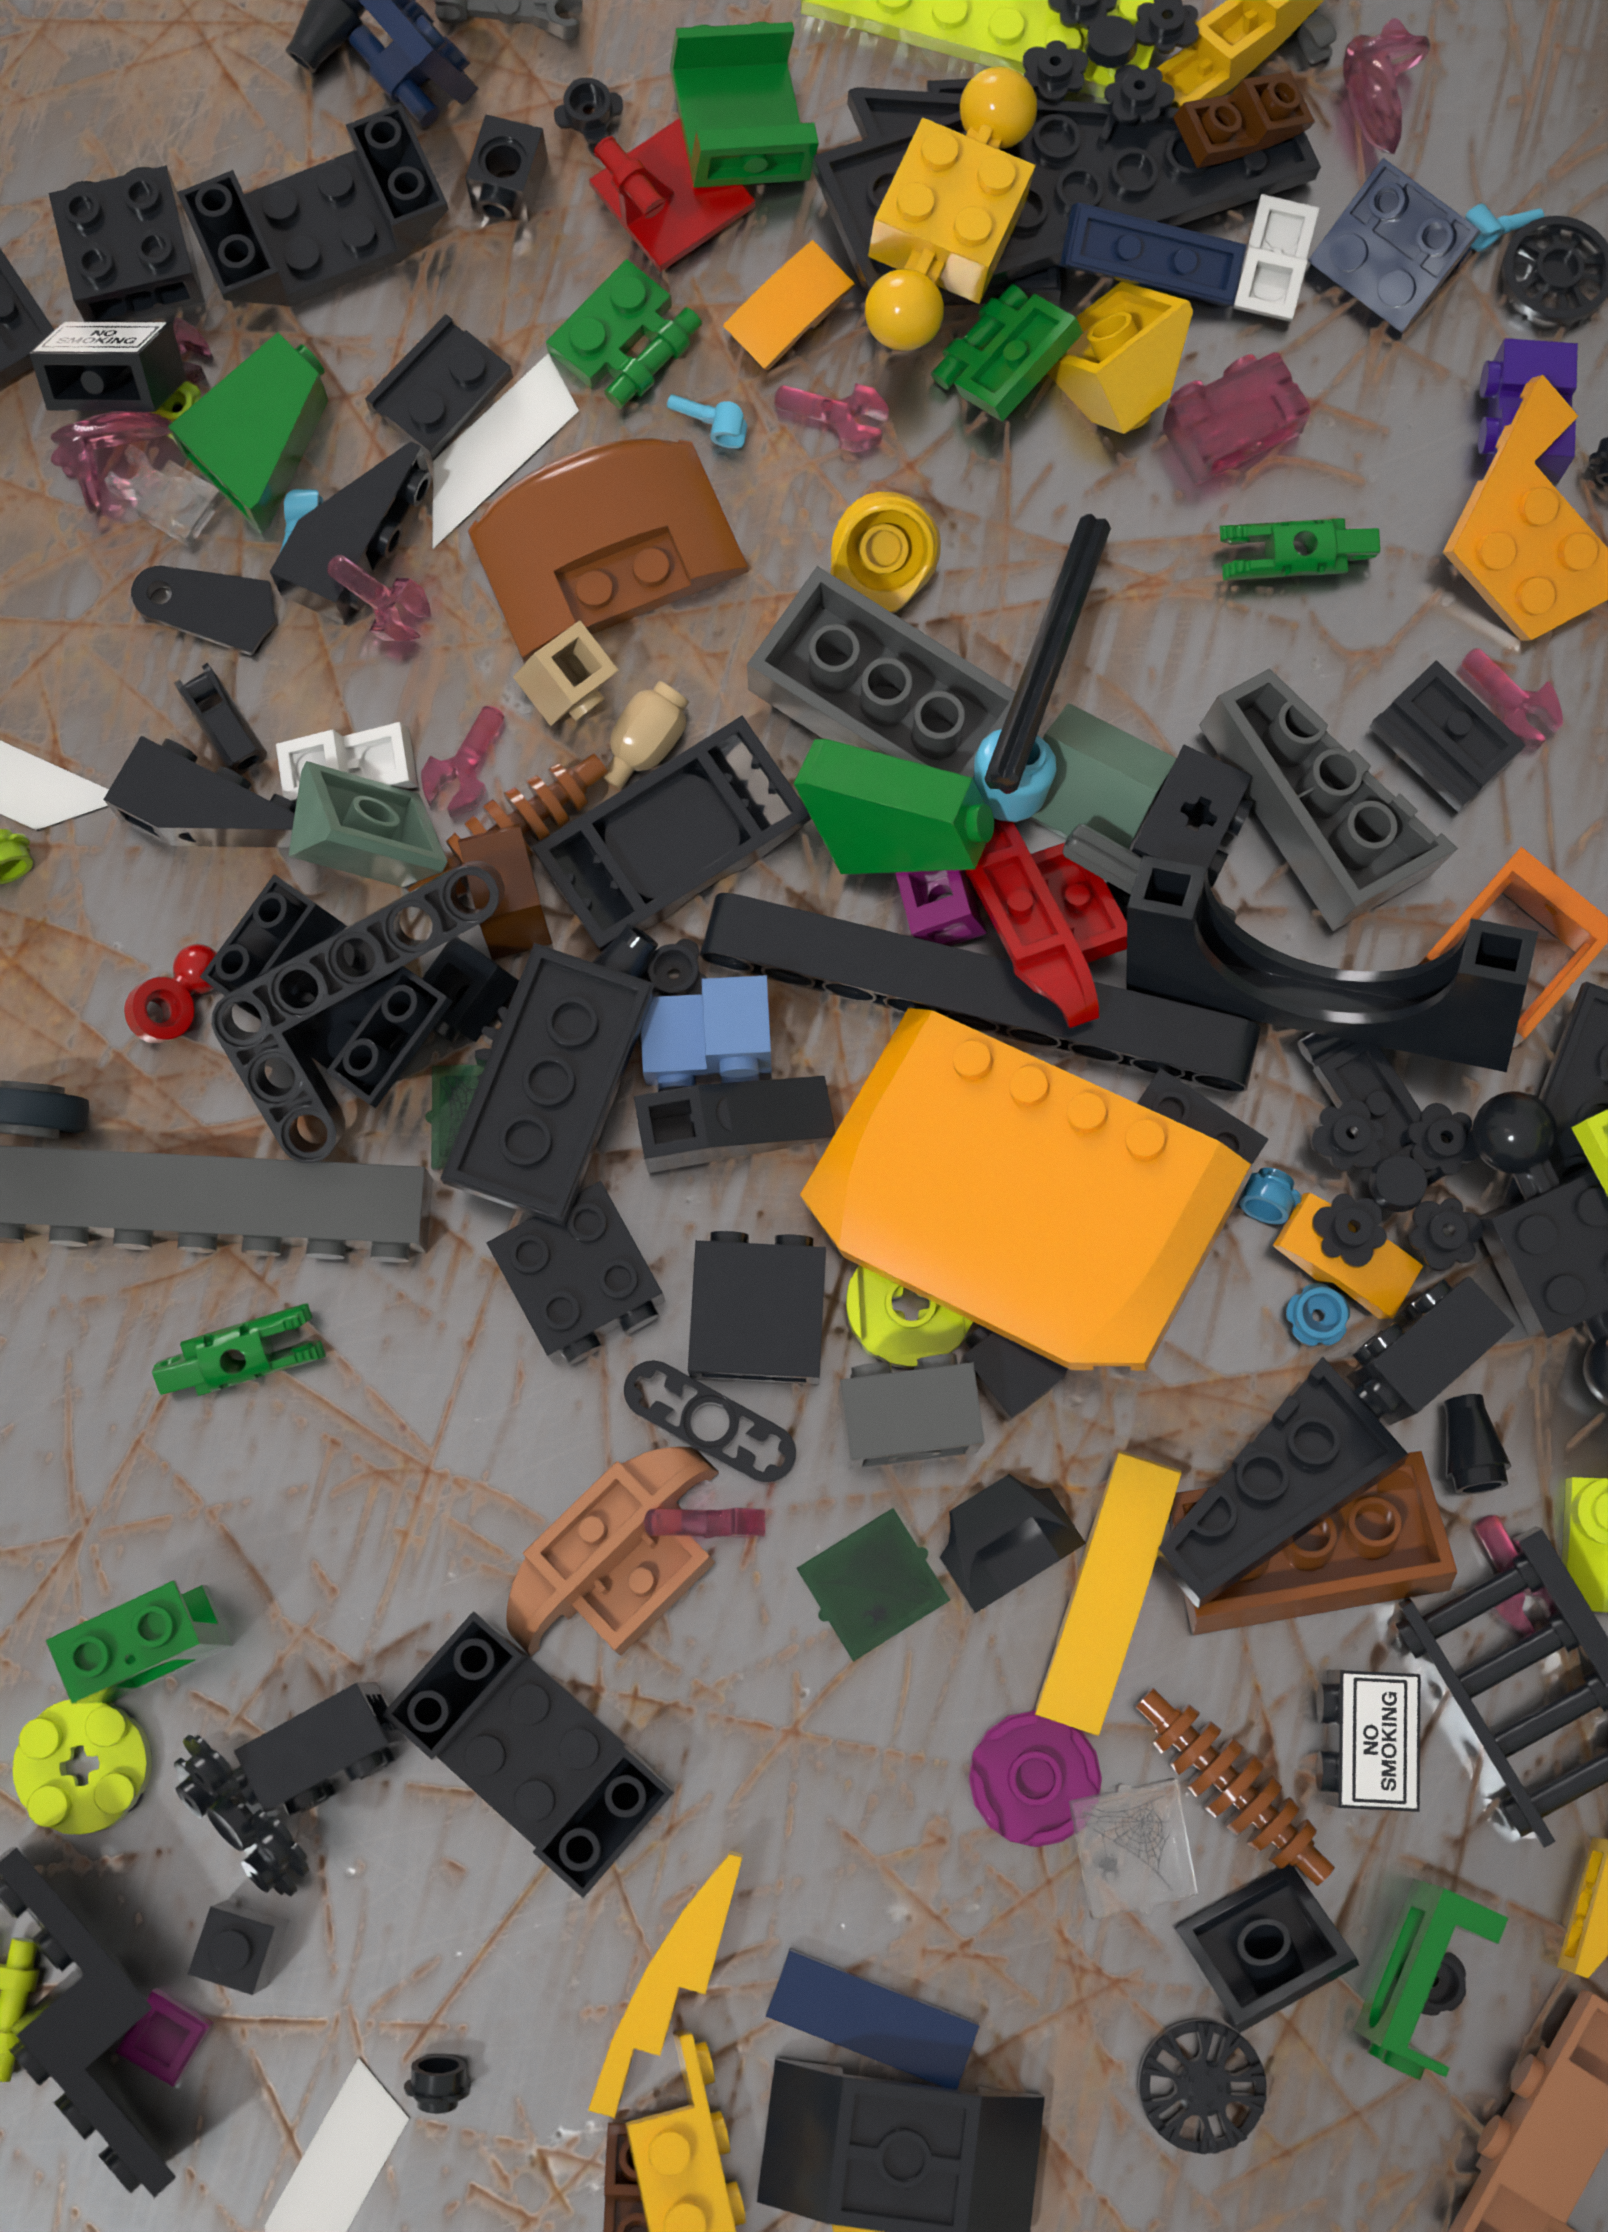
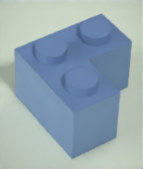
[641,975,772,1092]

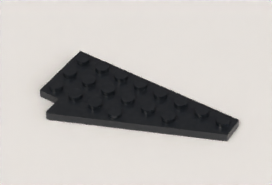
[812,87,1321,302]

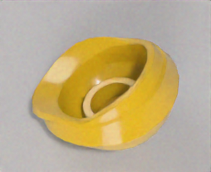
[830,491,941,613]

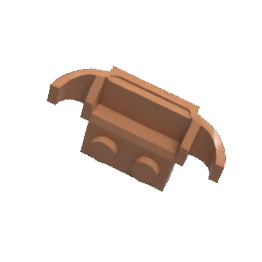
[506,1446,719,1657]

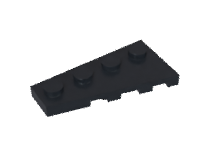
[1157,1357,1408,1609]

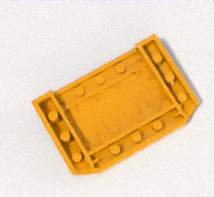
[800,1008,1252,1371]

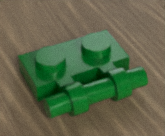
[546,259,702,409]
[931,284,1084,422]

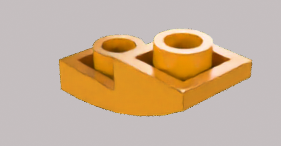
[722,240,856,371]
[1273,1193,1423,1319]

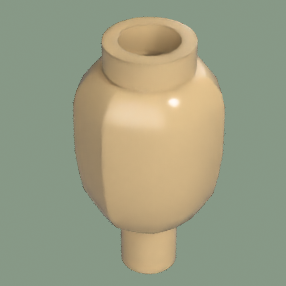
[603,681,689,790]

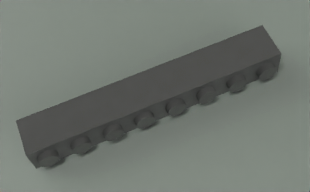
[0,1146,433,1263]

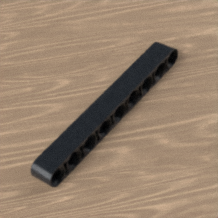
[700,893,1261,1092]

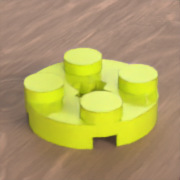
[846,1265,973,1369]
[13,1699,152,1834]

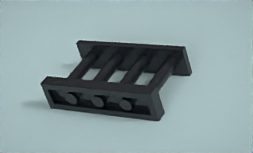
[1395,1526,1608,1848]

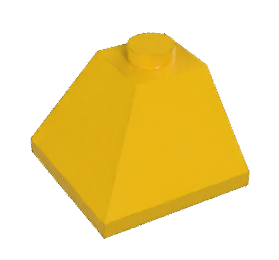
[1047,282,1193,434]

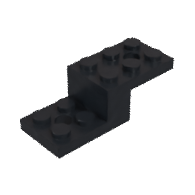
[0,1847,176,2198]

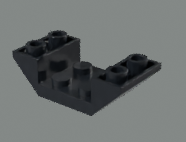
[177,103,449,307]
[200,874,453,1108]
[382,1611,674,1898]
[757,2058,1045,2232]

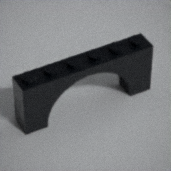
[1126,855,1539,1073]

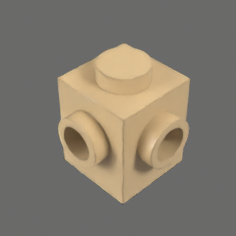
[513,620,619,726]

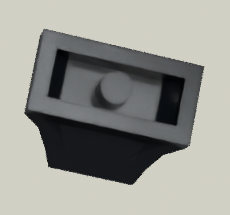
[939,1474,1086,1614]

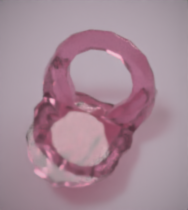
[1343,18,1431,154]
[51,411,172,514]

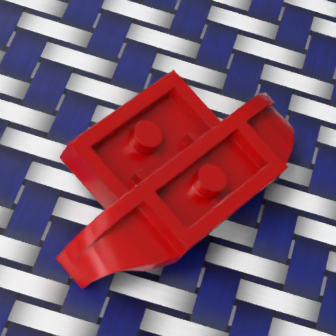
[965,818,1127,1028]

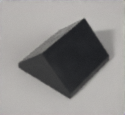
[1175,1864,1359,2033]

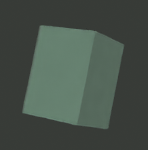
[1028,703,1177,850]
[288,761,447,888]

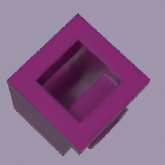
[895,870,987,946]

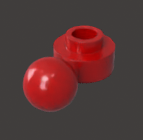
[124,944,217,1043]

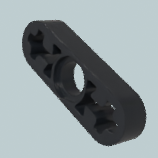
[624,1360,796,1485]

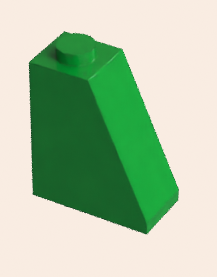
[168,332,329,534]
[793,739,994,875]

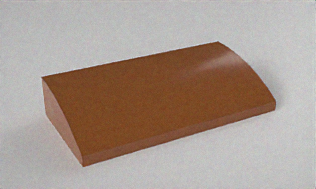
[1169,1451,1458,1635]

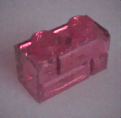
[1162,352,1311,485]

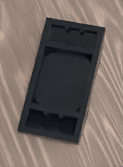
[532,715,811,952]

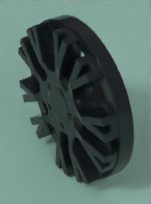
[1500,216,1608,327]
[1138,2019,1267,2155]

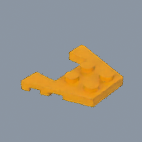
[1443,375,1608,641]

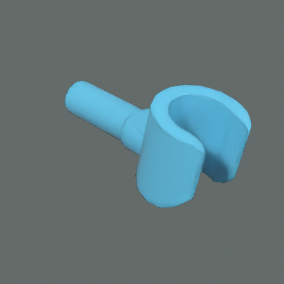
[1465,203,1545,252]
[667,394,747,449]
[279,489,324,554]

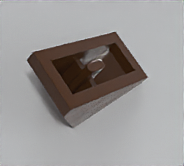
[458,823,553,960]

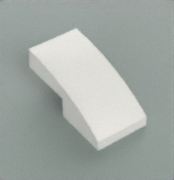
[1233,194,1319,322]
[276,722,418,803]

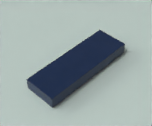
[1059,202,1247,307]
[766,1949,980,2090]

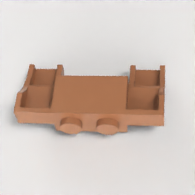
[1448,1989,1608,2232]

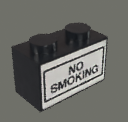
[29,322,187,412]
[1316,1670,1421,1812]

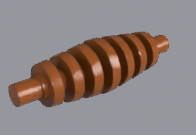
[407,753,608,898]
[1135,1688,1335,1886]

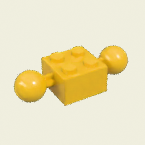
[865,67,1037,351]

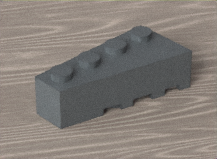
[1199,668,1458,931]

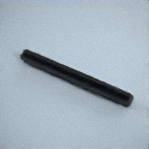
[984,513,1111,794]

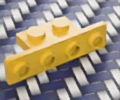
[625,2029,746,2232]

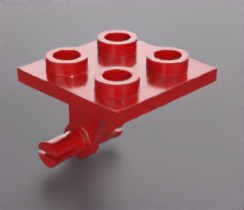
[589,117,755,272]

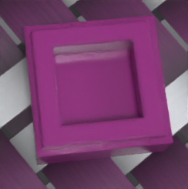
[116,1988,214,2087]

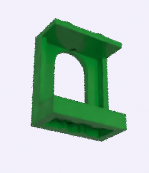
[46,1580,233,1704]
[1353,1878,1509,2080]

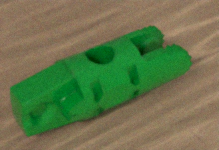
[1219,518,1381,581]
[152,1303,326,1396]

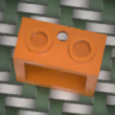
[1418,847,1608,1050]

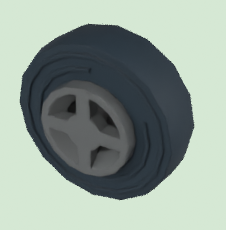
[0,1080,89,1139]

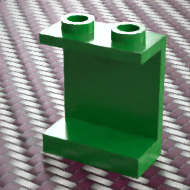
[669,21,819,188]

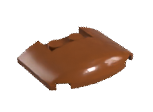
[468,438,748,662]

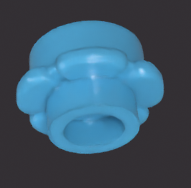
[1239,1167,1302,1224]
[1286,1283,1350,1346]

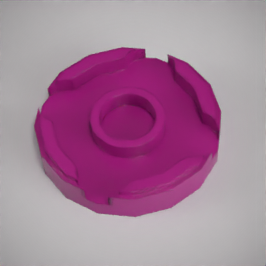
[968,1710,1102,1847]

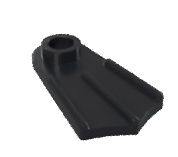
[131,566,277,655]

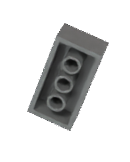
[747,566,1016,778]

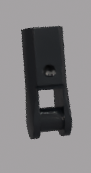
[174,663,267,775]

